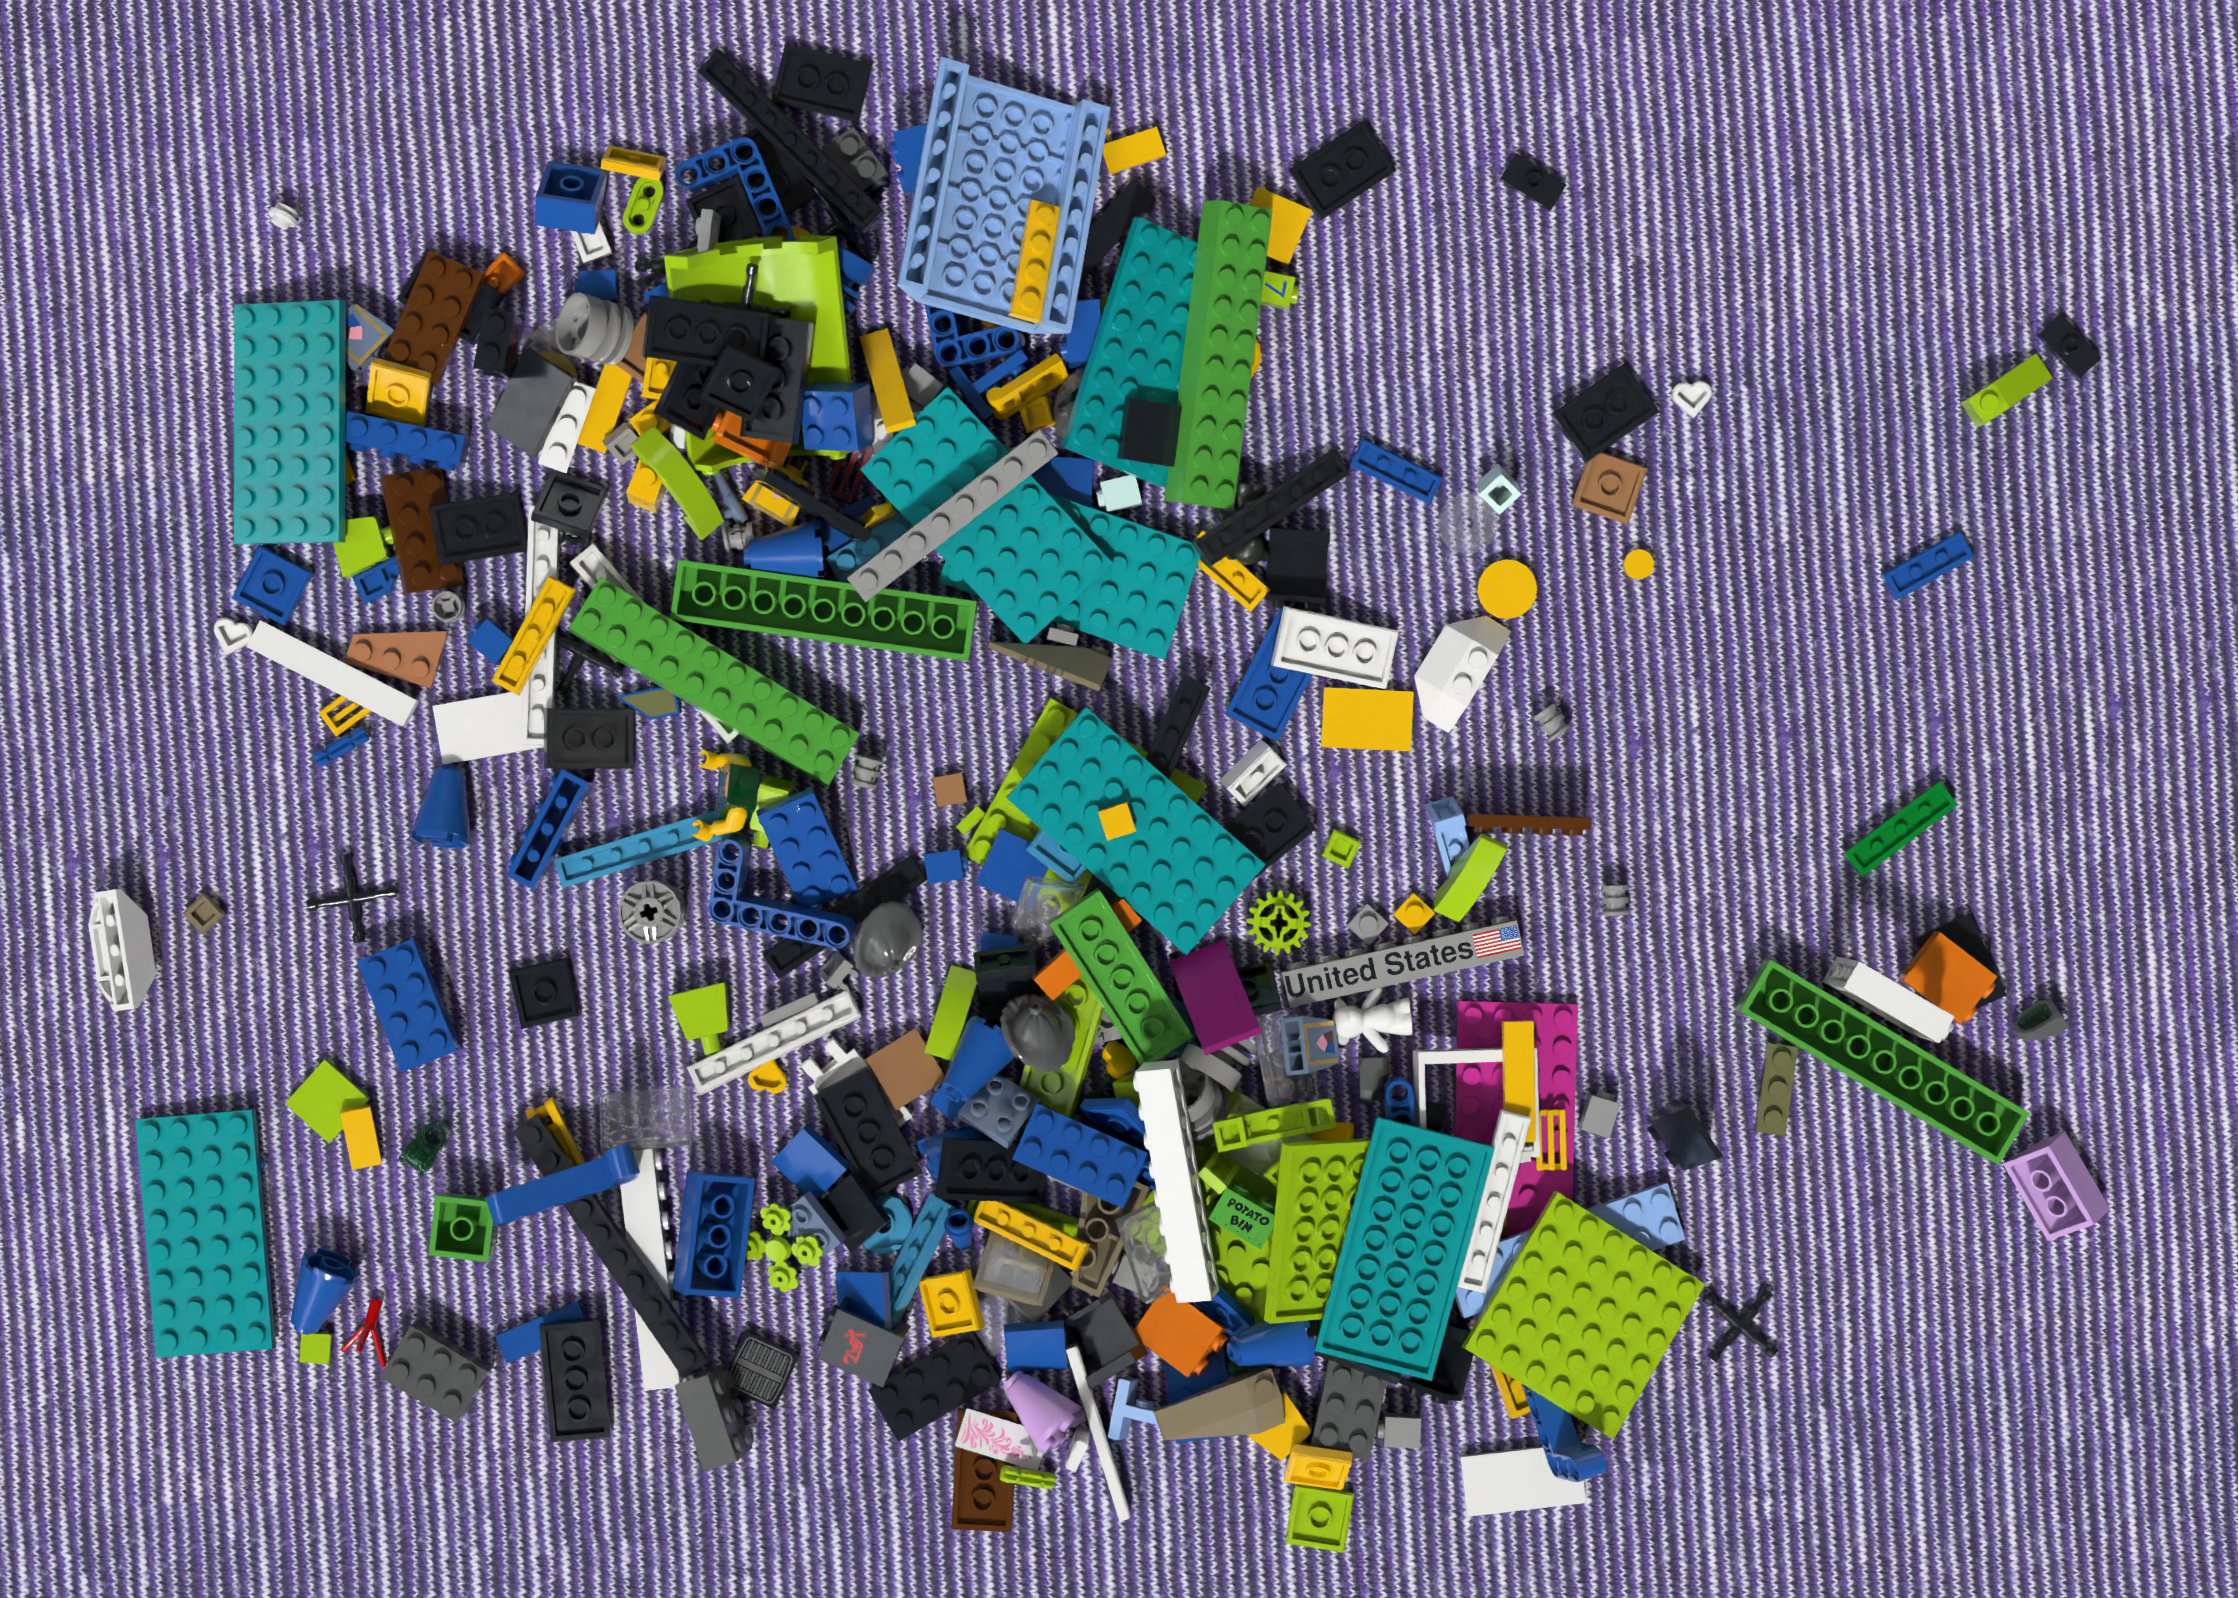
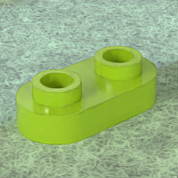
[623,177,665,235]

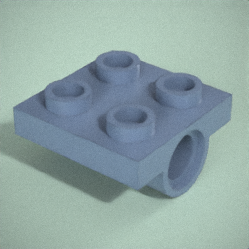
[957,1074,1041,1149]
[780,1191,847,1269]

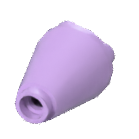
[1003,1370,1086,1453]

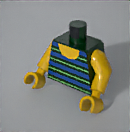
[692,750,759,842]

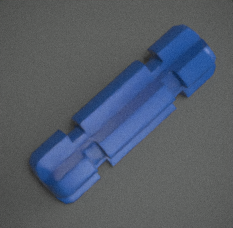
[312,726,370,767]

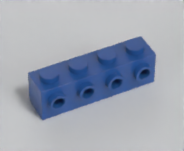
[345,411,471,471]
[506,769,593,890]

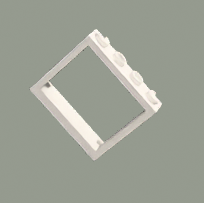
[1822,956,1954,1043]
[1413,1047,1540,1163]

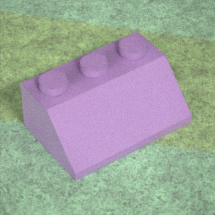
[2003,1131,2110,1241]

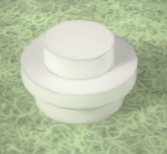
[268,203,298,229]

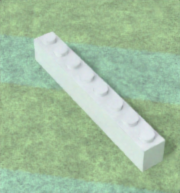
[1133,1060,1219,1303]
[620,1145,683,1391]

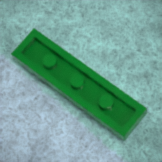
[1843,781,1958,877]

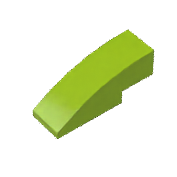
[1433,833,1508,922]
[924,965,977,1061]

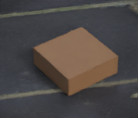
[932,773,967,807]

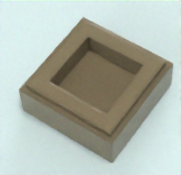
[183,893,227,935]

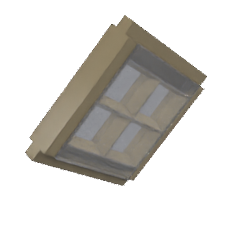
[973,1230,1056,1306]

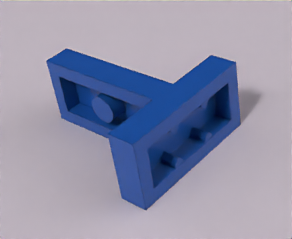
[949,349,1029,423]

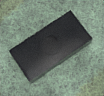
[1499,154,1566,212]
[2037,315,2101,379]

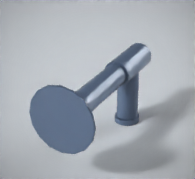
[711,469,749,524]

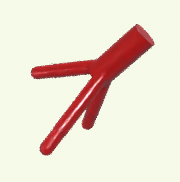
[341,1299,386,1367]

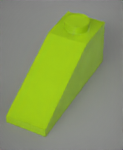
[1961,353,2053,427]

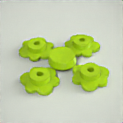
[745,1203,824,1292]

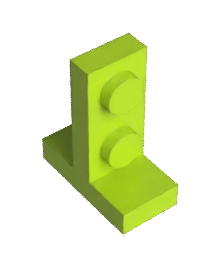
[1197,1148,1240,1208]

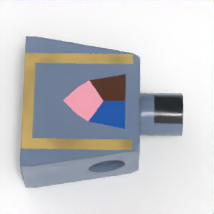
[345,303,395,374]
[1280,1016,1345,1076]

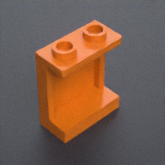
[710,409,802,469]
[1898,931,1997,1024]
[1134,1286,1228,1378]

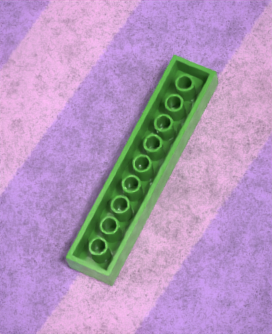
[1164,200,1273,510]
[670,560,978,662]
[569,577,860,787]
[1735,958,2030,1165]

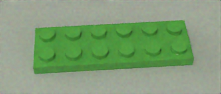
[1048,888,1193,1066]

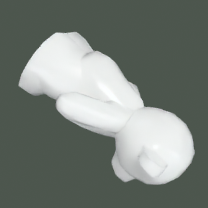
[1332,987,1412,1053]

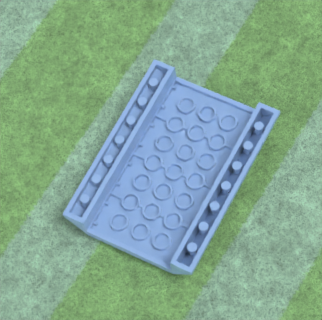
[897,57,1111,334]

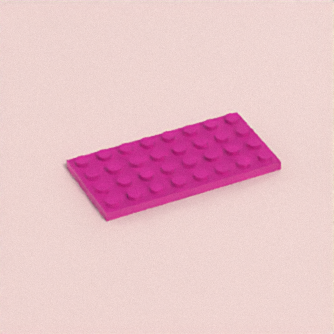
[1454,1000,1578,1237]

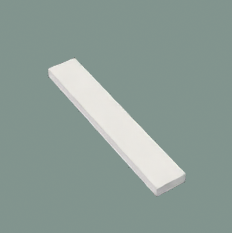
[246,620,419,728]
[687,989,862,1095]
[1457,1109,1531,1293]
[1066,1343,1131,1522]

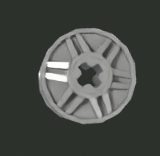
[556,292,634,366]
[618,880,686,944]
[1178,1031,1258,1093]
[1179,1062,1229,1141]

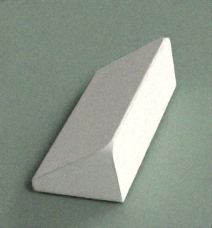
[1220,740,1287,807]

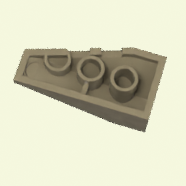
[988,642,1113,692]
[1072,1182,1151,1298]
[1153,1366,1285,1440]

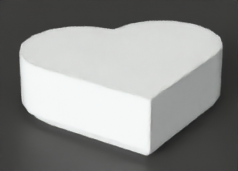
[1671,381,1712,418]
[214,618,254,655]

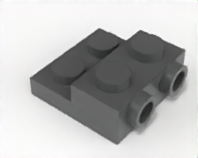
[821,127,889,193]

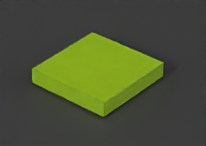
[285,1059,371,1144]
[1285,1484,1354,1553]

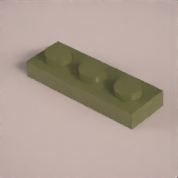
[1754,1042,1798,1136]

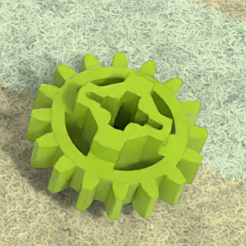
[1246,890,1311,955]

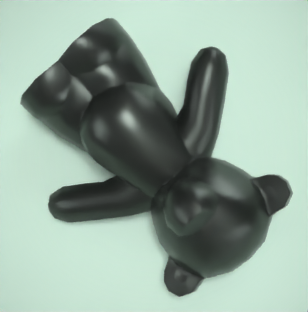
[1216,484,1275,565]

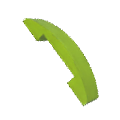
[630,426,724,540]
[1212,1098,1337,1153]

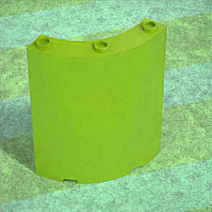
[664,235,852,475]

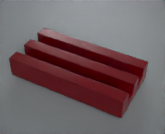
[824,446,874,504]

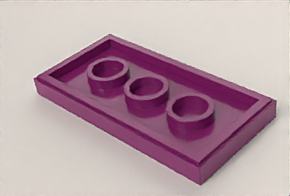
[1169,940,1262,1055]

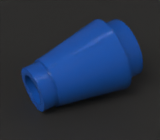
[944,1209,974,1250]

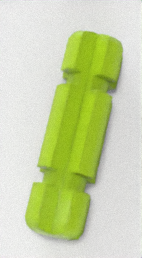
[999,1465,1056,1490]

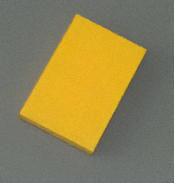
[1321,687,1414,751]

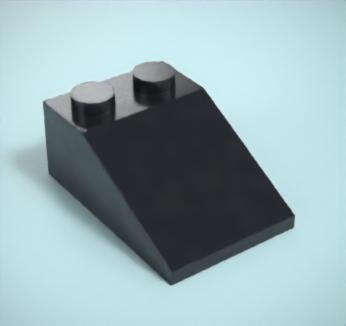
[1646,1099,1723,1171]

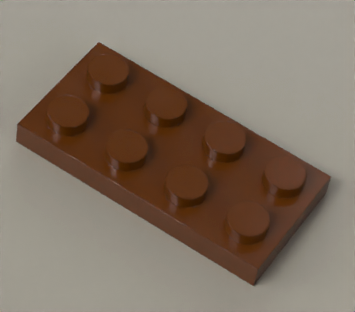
[383,250,486,385]
[380,468,464,595]
[1465,814,1591,836]
[951,1408,1017,1532]

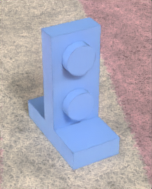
[1425,796,1470,879]
[1108,1376,1160,1440]

